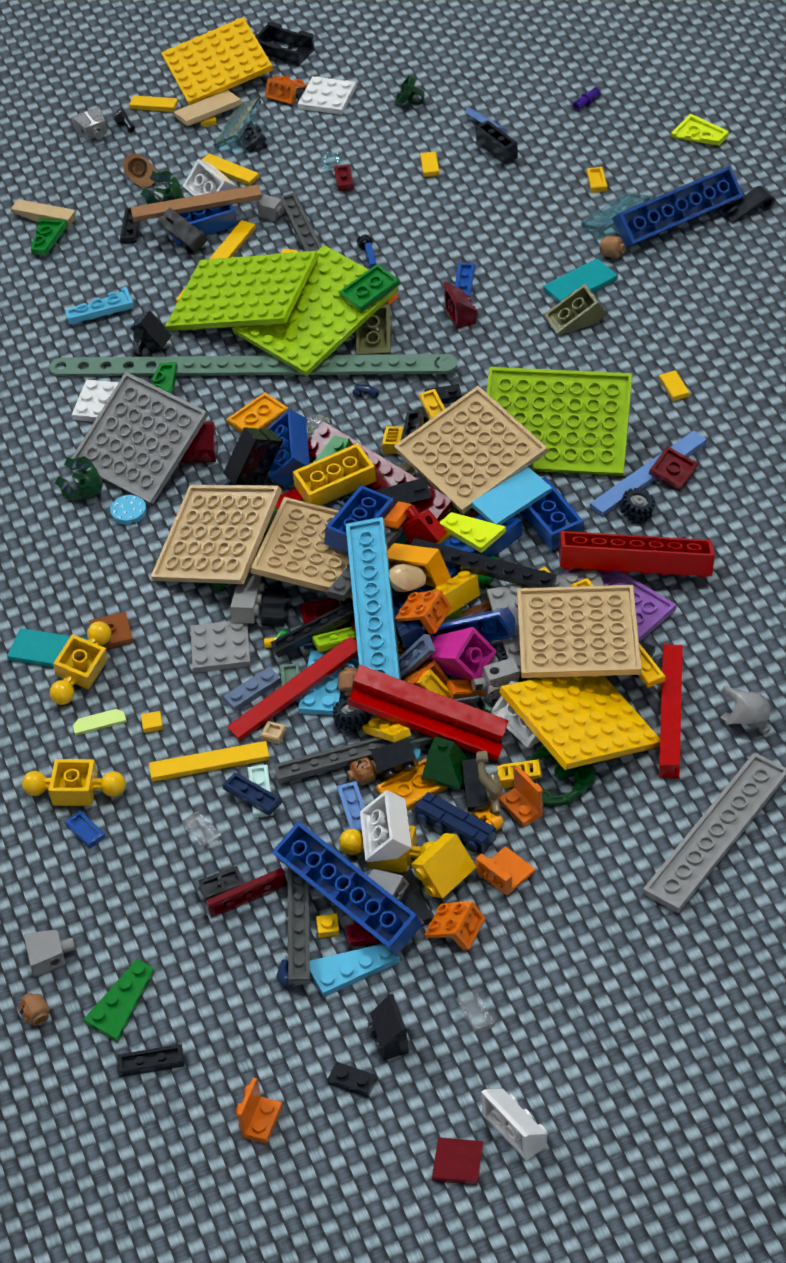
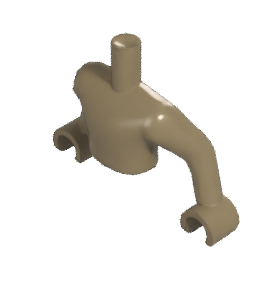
[476,751,502,814]

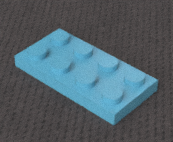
[298,650,344,716]

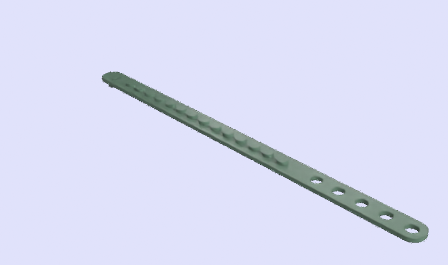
[49,354,458,377]

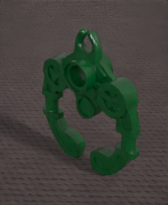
[526,747,596,807]

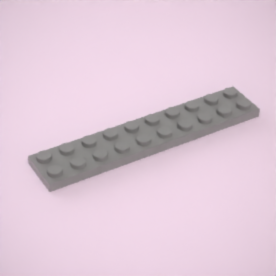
[643,752,786,913]

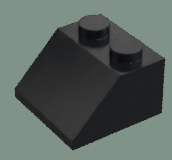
[367,994,409,1060]

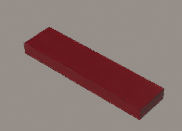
[206,867,287,918]

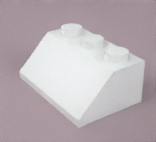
[183,159,238,196]
[491,681,540,748]
[360,790,412,862]
[481,1089,547,1161]

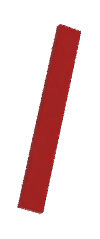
[227,636,358,742]
[347,688,503,761]

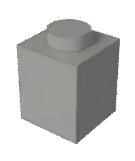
[257,195,284,222]

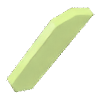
[73,709,127,736]

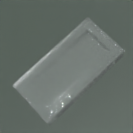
[182,811,222,850]
[456,990,495,1035]

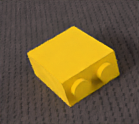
[411,833,476,898]

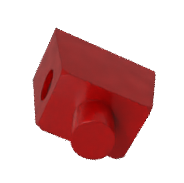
[402,505,447,545]

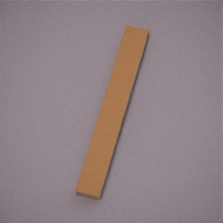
[131,184,262,222]

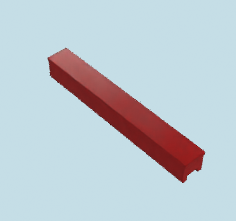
[659,644,683,778]
[352,665,509,743]

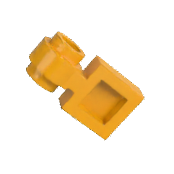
[467,801,504,831]

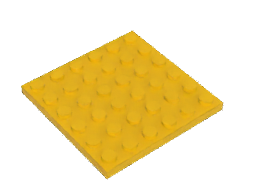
[161,17,274,105]
[499,676,660,770]

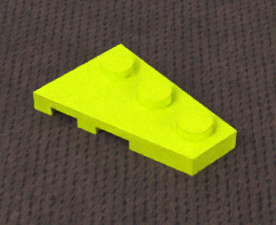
[440,512,506,553]

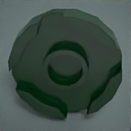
[395,75,425,106]

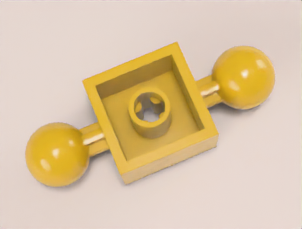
[49,621,111,705]
[22,759,126,806]
[339,825,435,873]

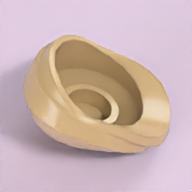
[389,564,426,592]

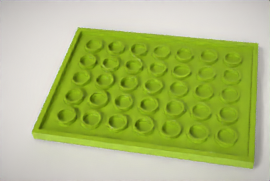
[232,245,399,376]
[165,251,319,331]
[486,367,632,476]

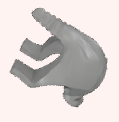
[721,686,771,734]

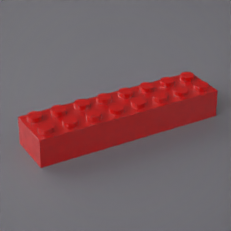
[558,531,715,578]

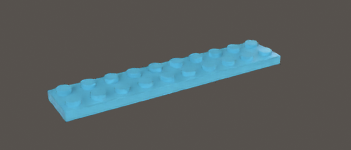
[346,517,401,680]

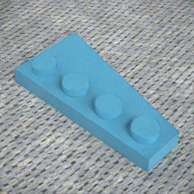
[65,287,134,324]
[310,944,400,998]

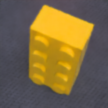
[293,443,376,506]

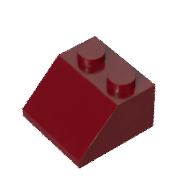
[443,282,478,329]
[181,422,219,462]

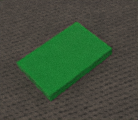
[339,264,400,313]

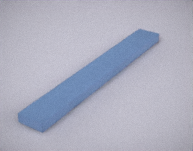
[590,431,707,517]

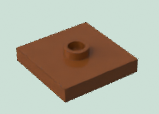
[89,612,133,649]

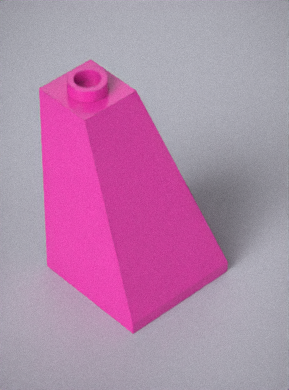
[423,627,497,681]

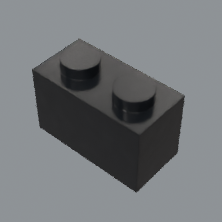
[130,311,172,353]
[371,737,419,779]

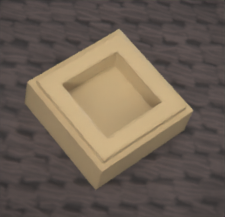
[260,721,287,744]

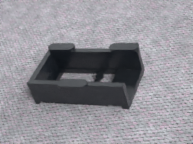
[255,22,315,66]

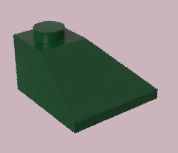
[421,736,469,791]

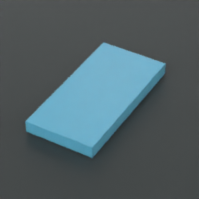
[471,467,552,525]

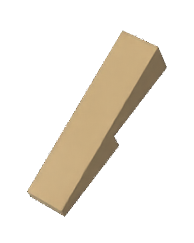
[11,199,76,229]

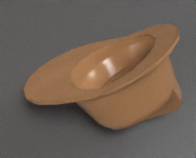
[123,153,156,188]

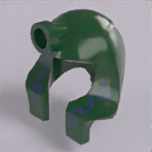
[140,171,184,204]
[55,456,103,500]

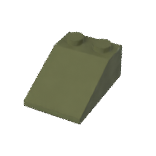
[544,284,607,335]
[356,304,392,355]

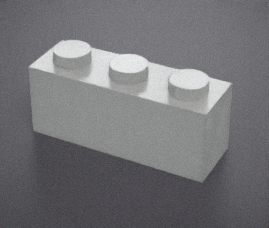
[230,575,266,623]

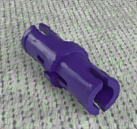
[572,87,601,111]

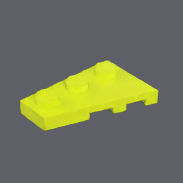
[671,114,729,146]

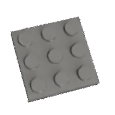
[190,621,251,673]

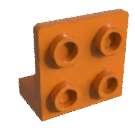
[265,75,308,104]
[395,590,452,634]
[499,766,543,828]
[476,847,535,896]
[424,901,486,951]
[236,1077,283,1144]

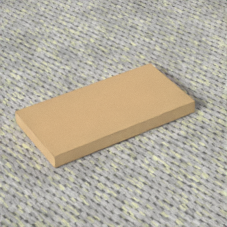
[174,90,242,126]

